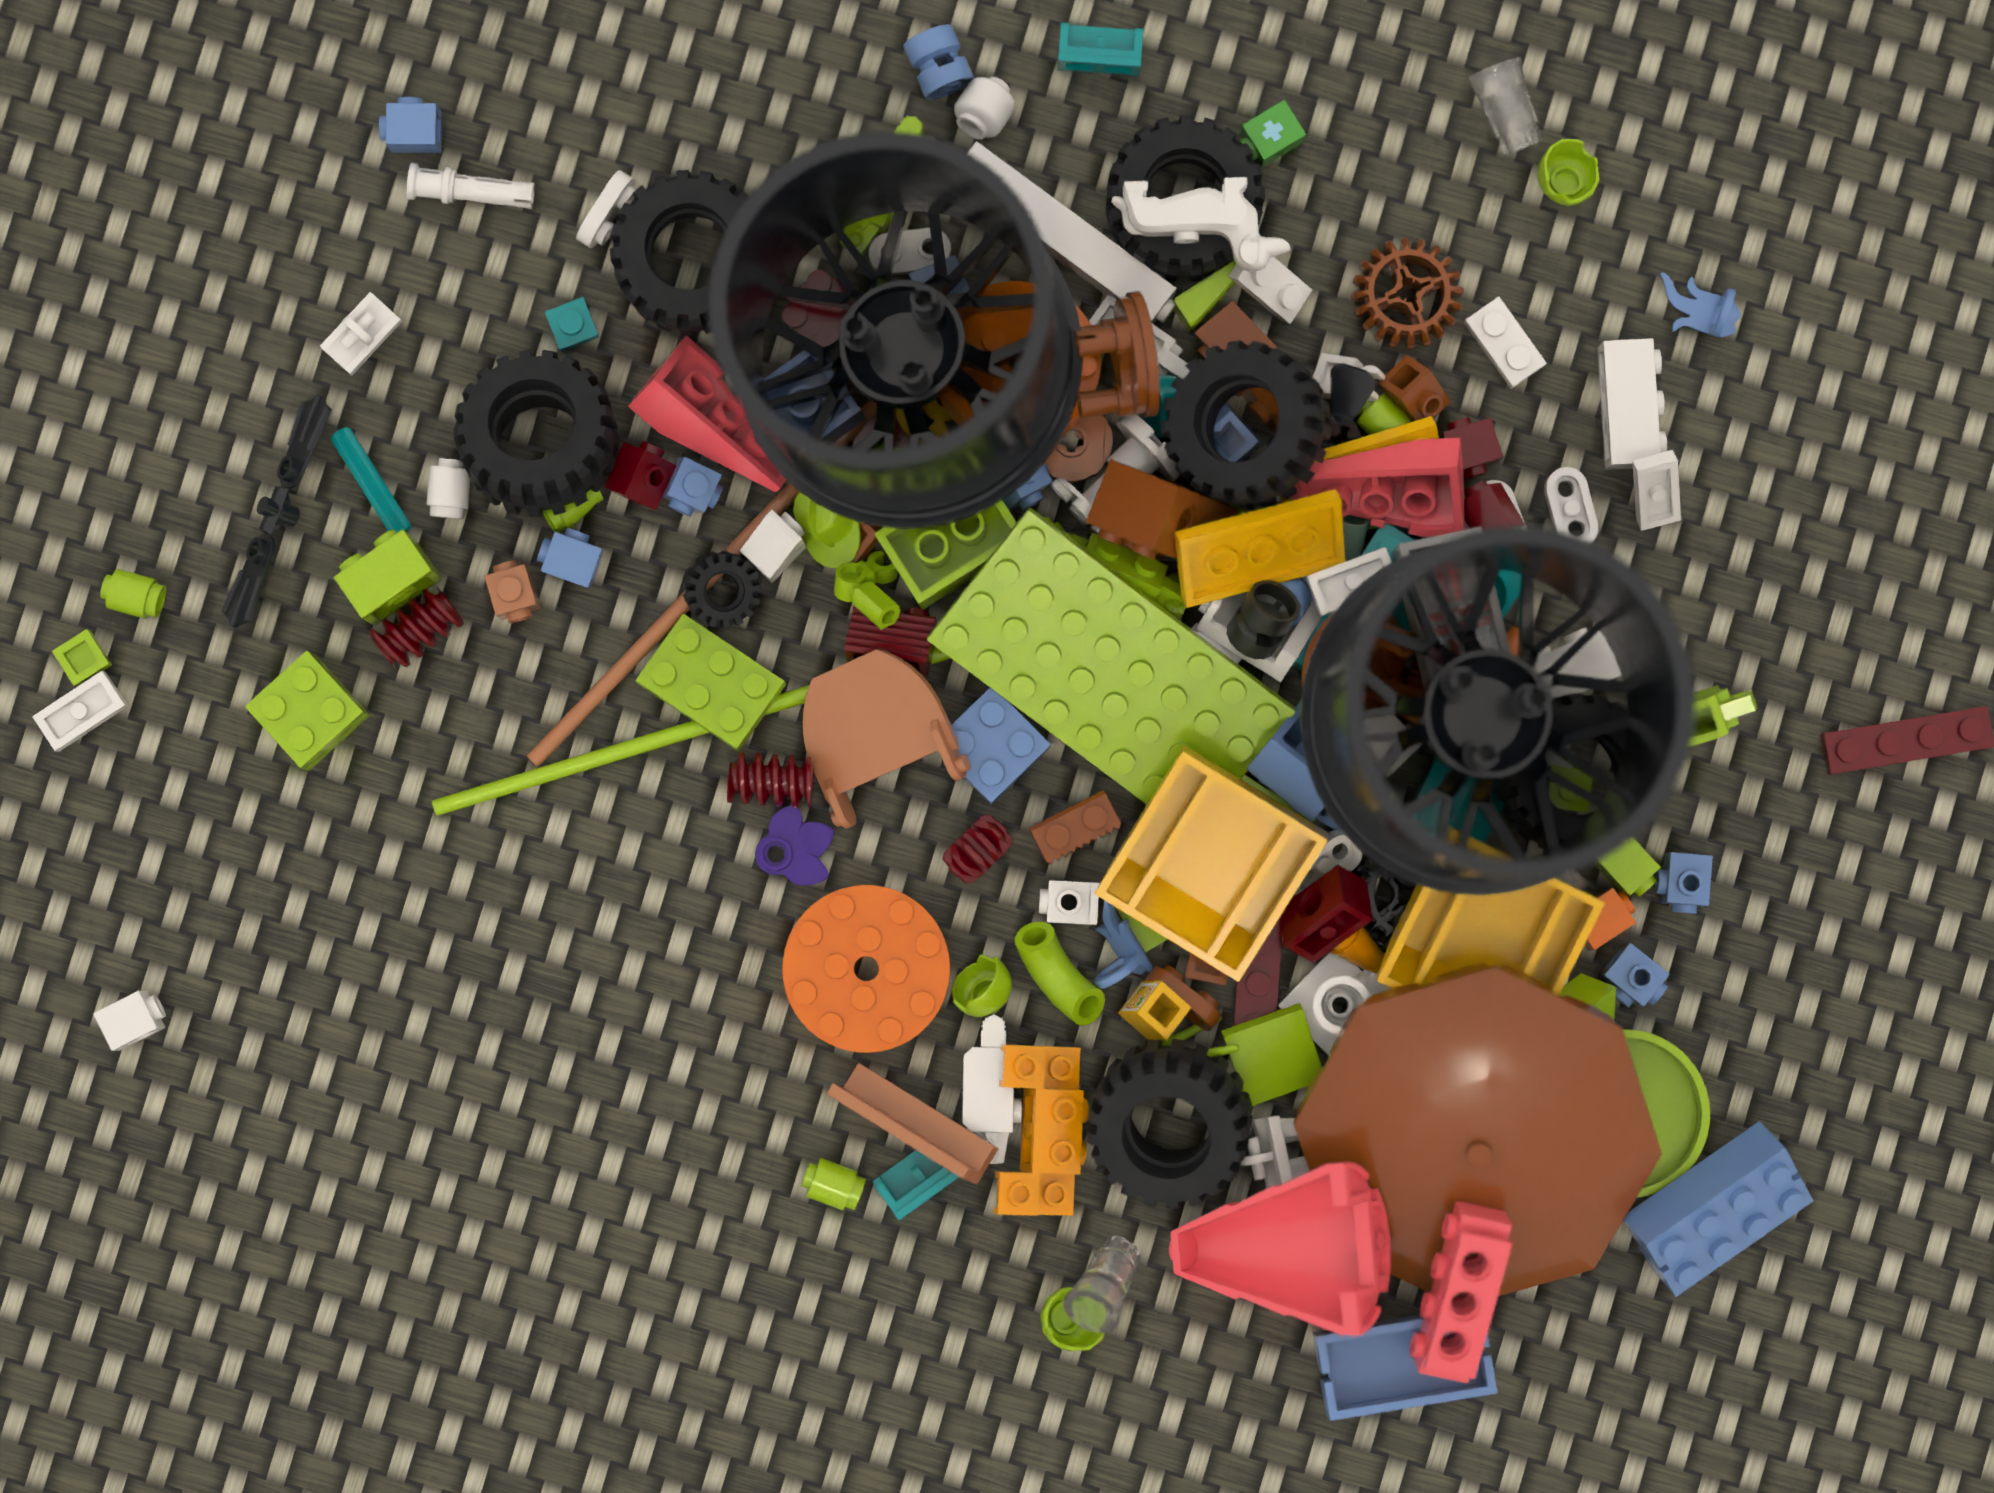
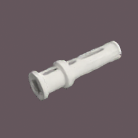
[407,163,535,209]

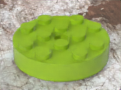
[1622,1029,1710,1197]

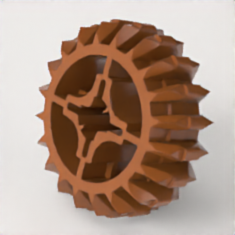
[1351,237,1464,350]

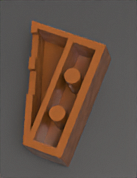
[1194,301,1279,435]

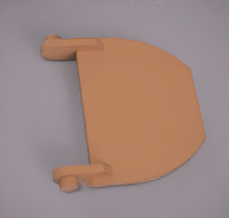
[803,649,971,829]

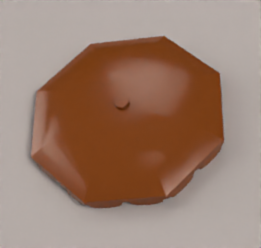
[1293,963,1662,1297]

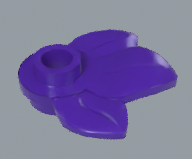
[755,805,835,886]

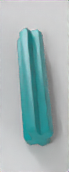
[331,427,412,533]

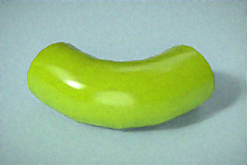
[1015,922,1105,1026]

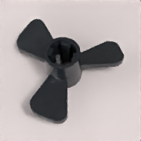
[1267,364,1375,449]

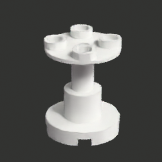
[1050,415,1179,535]

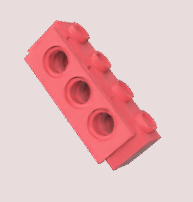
[1409,1200,1512,1384]

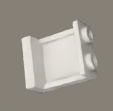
[1196,591,1321,682]

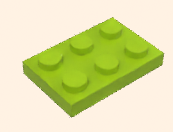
[635,613,786,752]

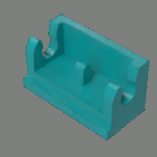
[1058,22,1143,76]
[873,1150,959,1220]

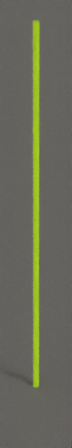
[432,495,1466,816]

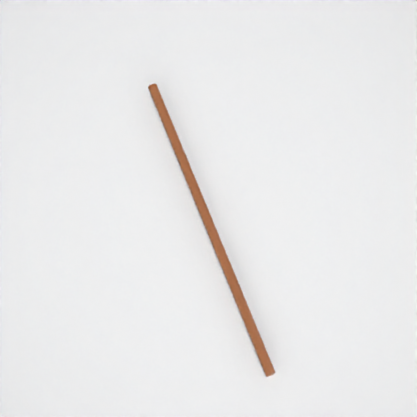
[527,400,877,767]

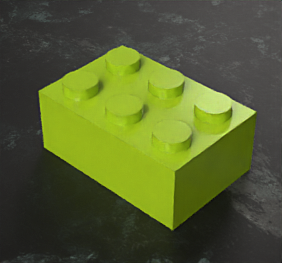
[874,501,1016,610]

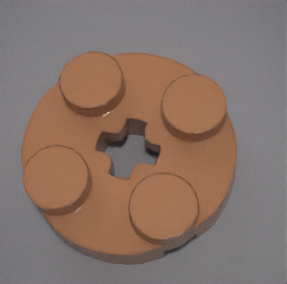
[1045,415,1113,483]

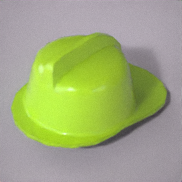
[793,492,861,569]

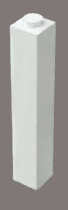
[968,141,1176,324]

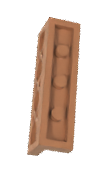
[827,1063,999,1185]

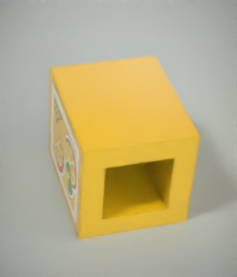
[1118,981,1192,1040]

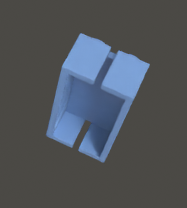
[1623,1121,1813,1297]
[1312,1314,1498,1421]

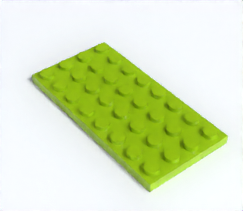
[927,507,1296,804]

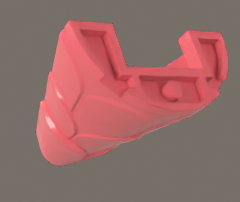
[1169,1163,1391,1336]

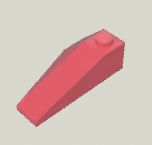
[628,335,786,492]
[1291,438,1464,537]

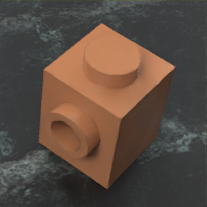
[485,560,542,623]

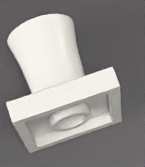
[1277,951,1370,1056]

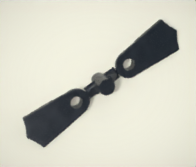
[222,395,332,628]

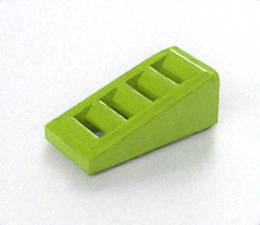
[1173,260,1236,333]

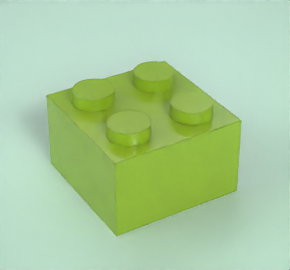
[333,529,443,626]
[244,650,370,771]

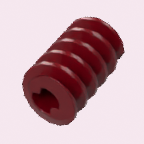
[368,585,464,669]
[727,751,814,809]

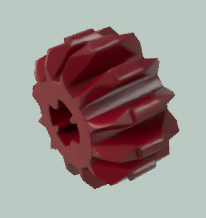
[942,814,1013,883]

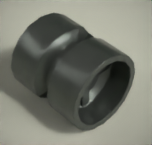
[1226,580,1300,659]

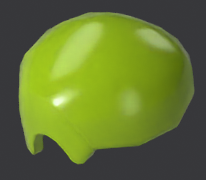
[1537,138,1600,207]
[951,954,1012,1017]
[1040,1287,1108,1351]

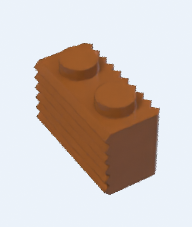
[1029,790,1121,865]

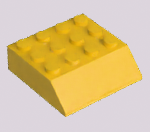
[1094,745,1328,982]
[1376,825,1605,995]

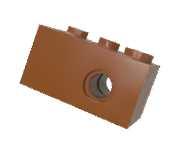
[1086,459,1238,559]

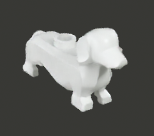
[1112,177,1291,272]

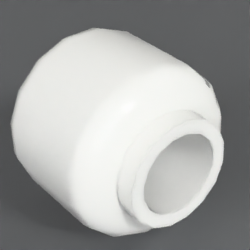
[954,77,1015,140]

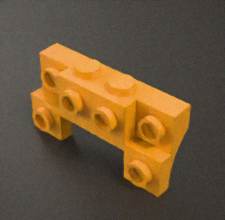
[993,1044,1088,1216]

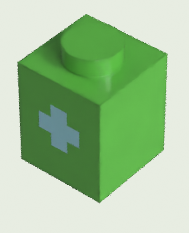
[1238,100,1306,169]

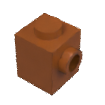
[1378,355,1451,422]

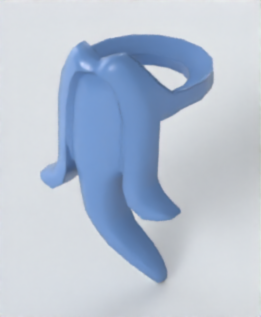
[1660,272,1741,338]
[1094,900,1153,989]

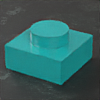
[545,297,599,352]

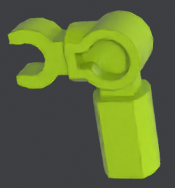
[834,551,900,630]

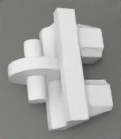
[320,292,402,376]
[1240,1115,1310,1189]

